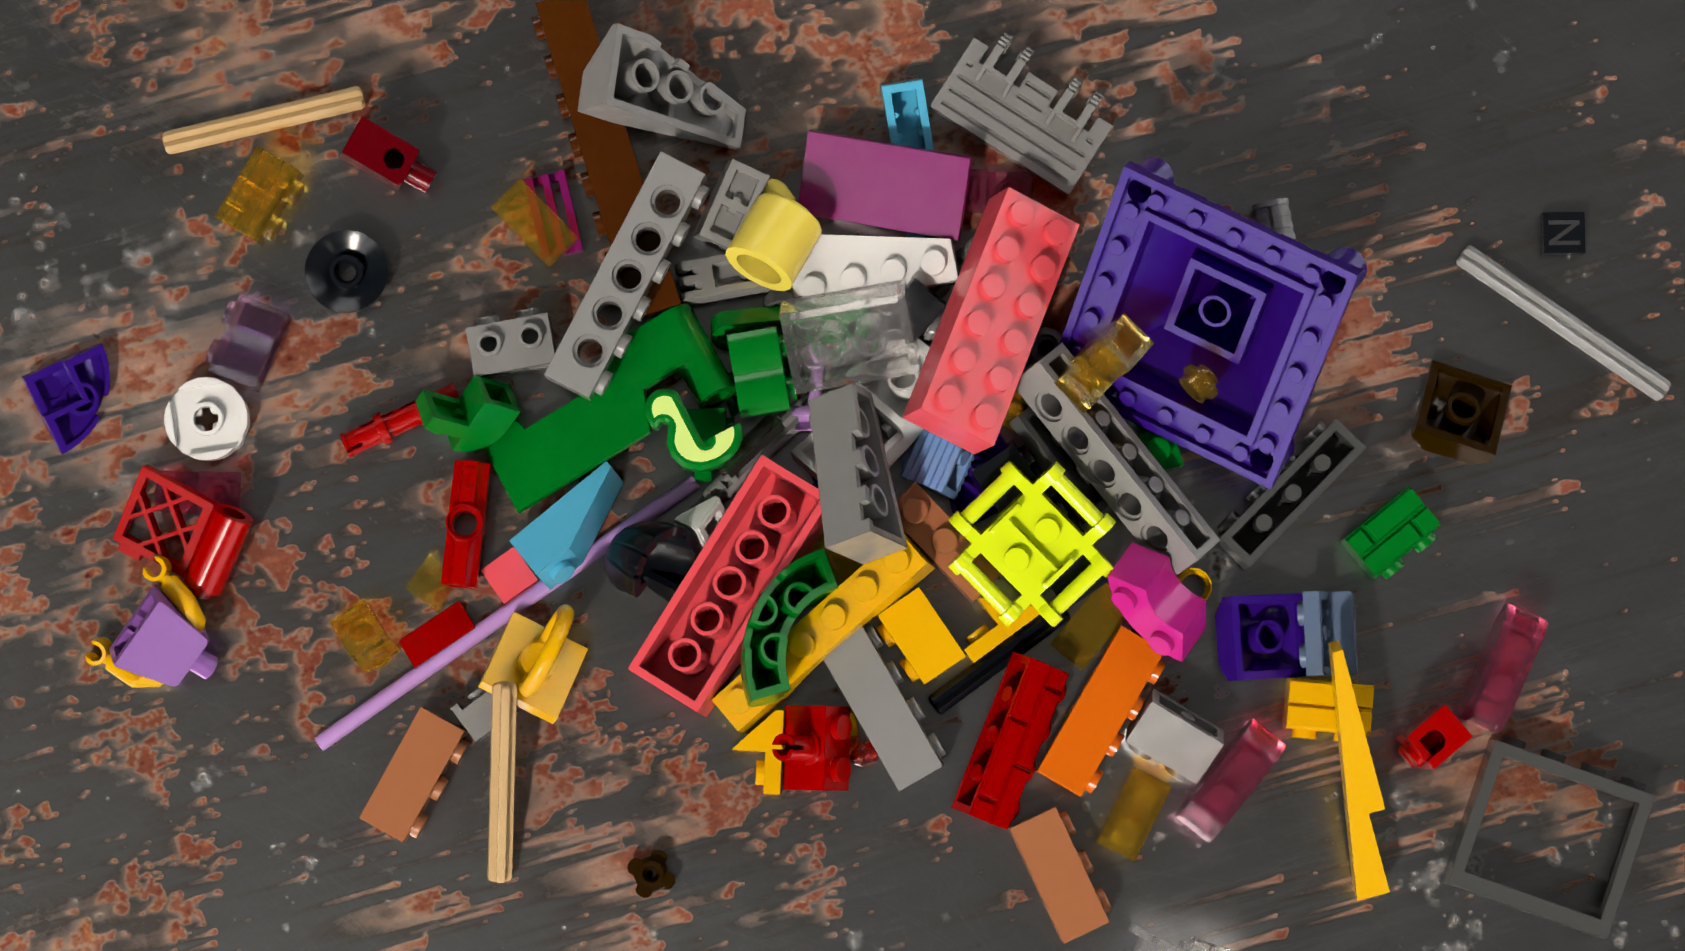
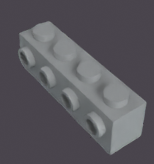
[824,623,947,791]

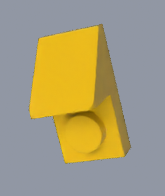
[963,597,1040,664]
[732,710,785,795]

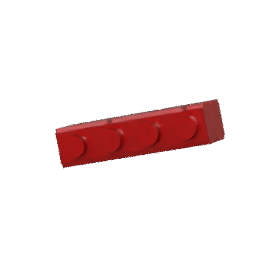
[951,652,1069,830]

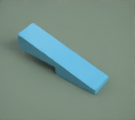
[880,78,946,239]

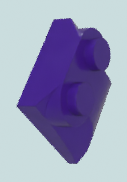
[1215,593,1307,681]

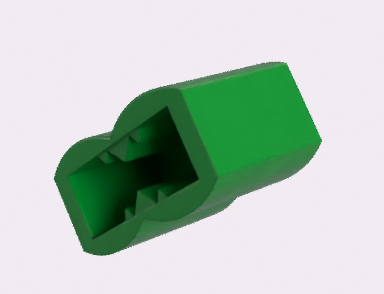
[726,326,798,419]

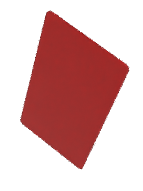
[399,601,475,668]

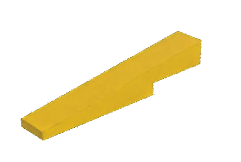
[1328,640,1390,901]

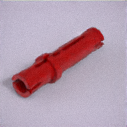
[339,382,460,458]

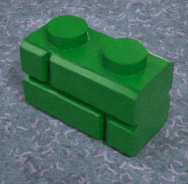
[1340,486,1441,580]

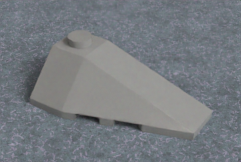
[577,23,746,150]

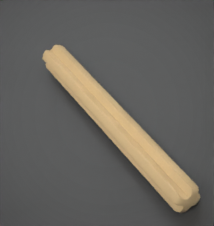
[162,86,365,154]
[487,681,517,883]

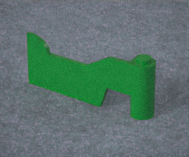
[484,304,736,513]

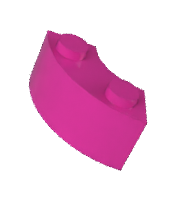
[1108,542,1207,662]

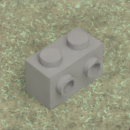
[465,308,556,379]
[1125,688,1225,784]

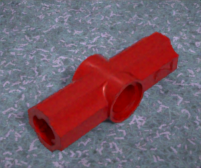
[441,460,491,589]

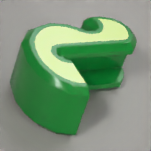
[645,389,744,473]

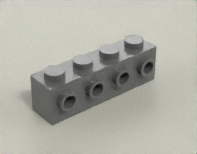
[1217,418,1367,570]

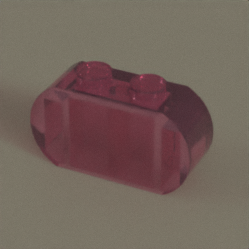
[1457,603,1548,735]
[1175,718,1286,843]

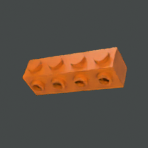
[1035,625,1166,797]

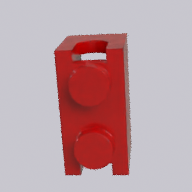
[1394,704,1473,770]

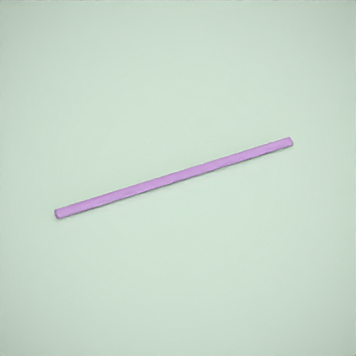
[314,475,700,751]

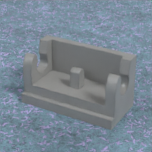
[692,159,770,251]

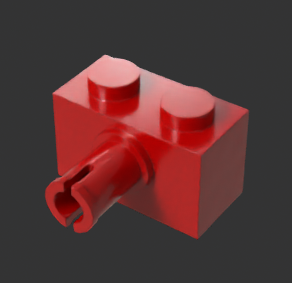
[772,705,852,791]

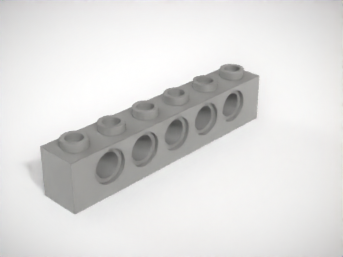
[544,151,710,402]
[1016,343,1220,575]

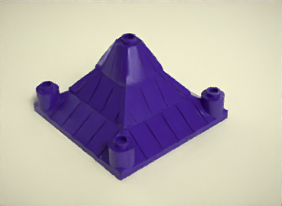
[1059,157,1367,489]

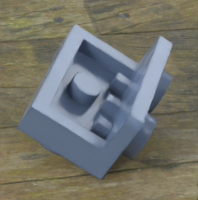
[1297,591,1358,676]

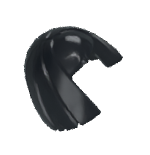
[604,521,701,602]

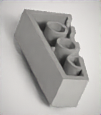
[809,383,908,564]

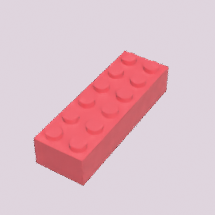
[902,187,1080,455]
[628,454,823,718]

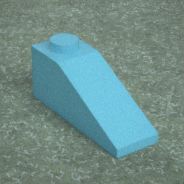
[509,461,624,590]

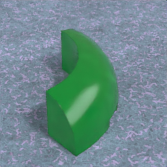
[741,548,838,707]

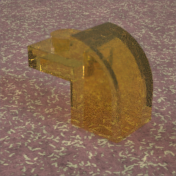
[1054,313,1154,413]

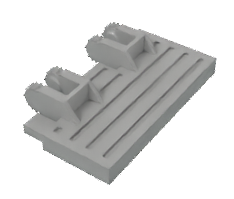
[929,32,1113,197]

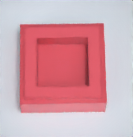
[480,546,539,604]

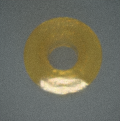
[1179,364,1218,403]

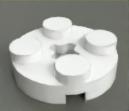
[164,377,250,461]

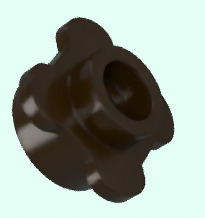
[627,850,676,898]

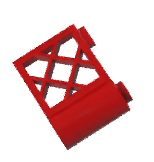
[112,464,253,599]

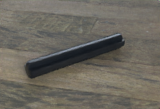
[928,610,1071,714]

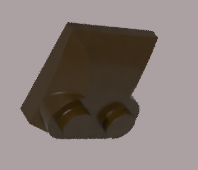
[1410,360,1512,465]

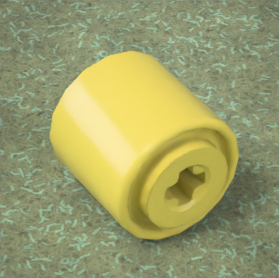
[725,193,822,291]

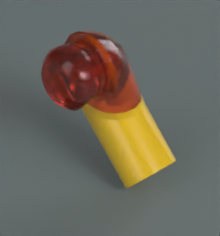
[849,711,878,767]

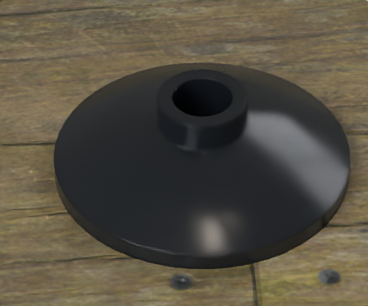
[305,230,388,313]

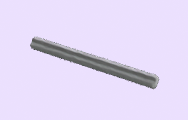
[1456,245,1671,401]

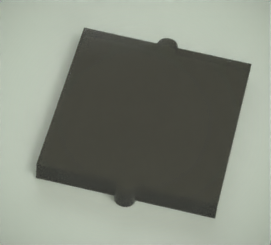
[718,414,786,478]

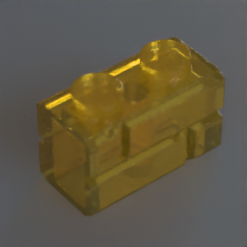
[214,146,305,246]
[1094,767,1172,862]

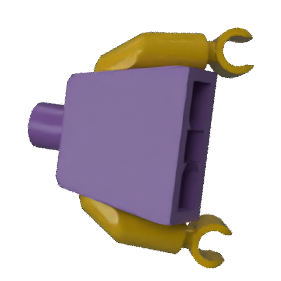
[85,556,218,688]

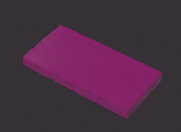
[798,130,973,241]

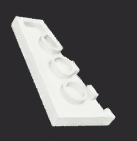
[792,234,959,304]

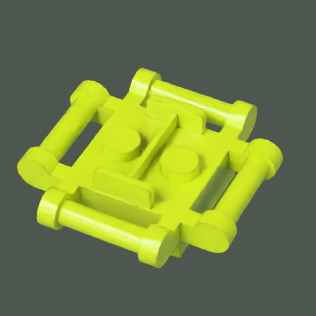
[948,461,1116,627]

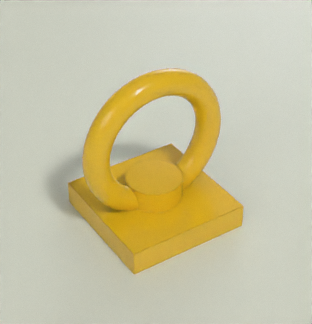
[478,604,588,724]

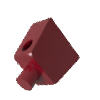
[340,116,437,193]

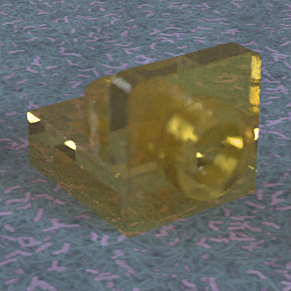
[329,598,400,673]

